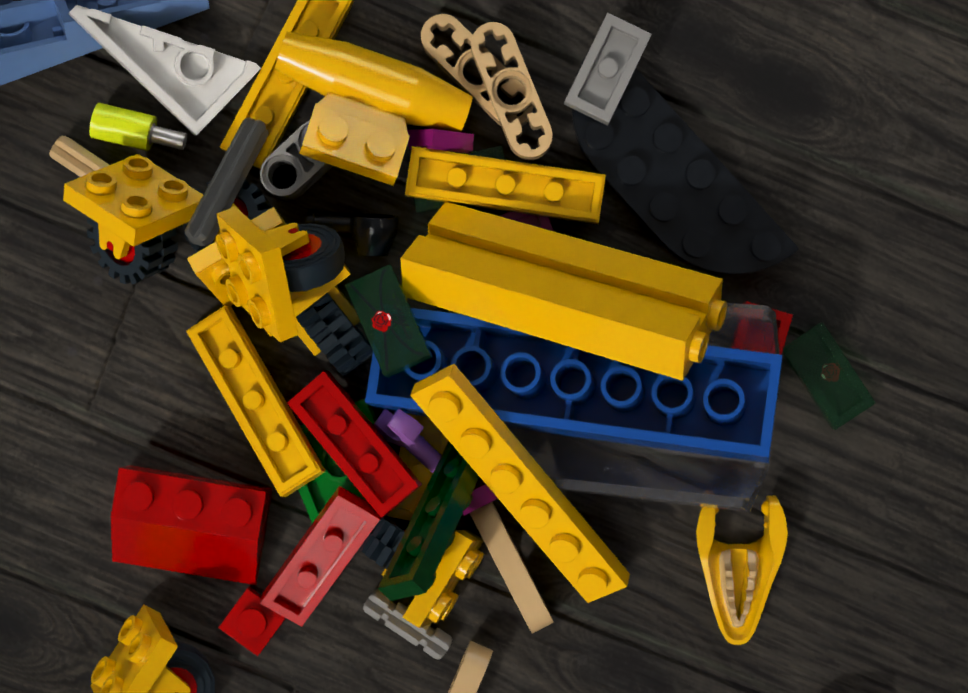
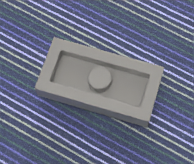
[564,12,652,126]

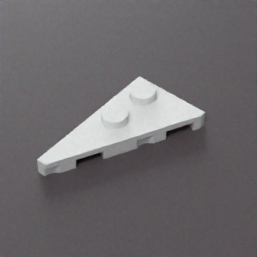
[69,5,261,136]

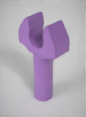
[374,409,442,473]

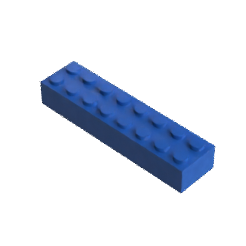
[365,304,782,463]

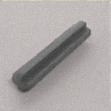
[185,117,269,247]

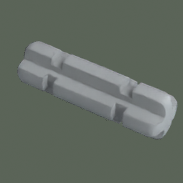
[363,588,452,660]

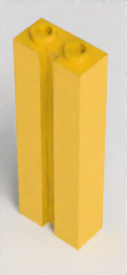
[400,201,727,381]

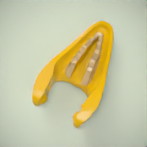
[696,494,788,645]

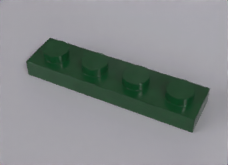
[378,441,479,601]

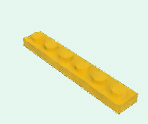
[410,364,630,603]

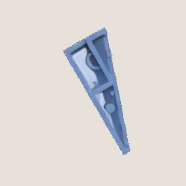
[0,0,210,86]

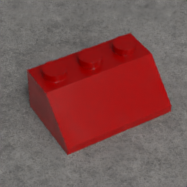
[111,465,273,585]

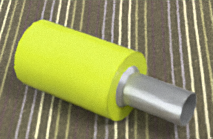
[89,102,187,151]

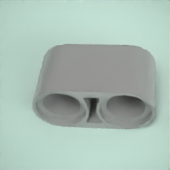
[260,120,333,201]

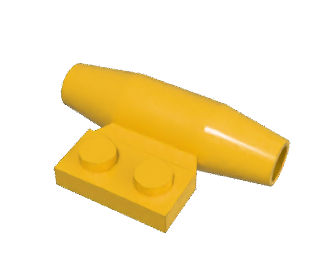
[275,32,473,186]

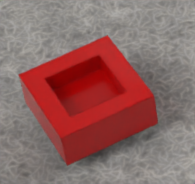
[218,586,286,657]

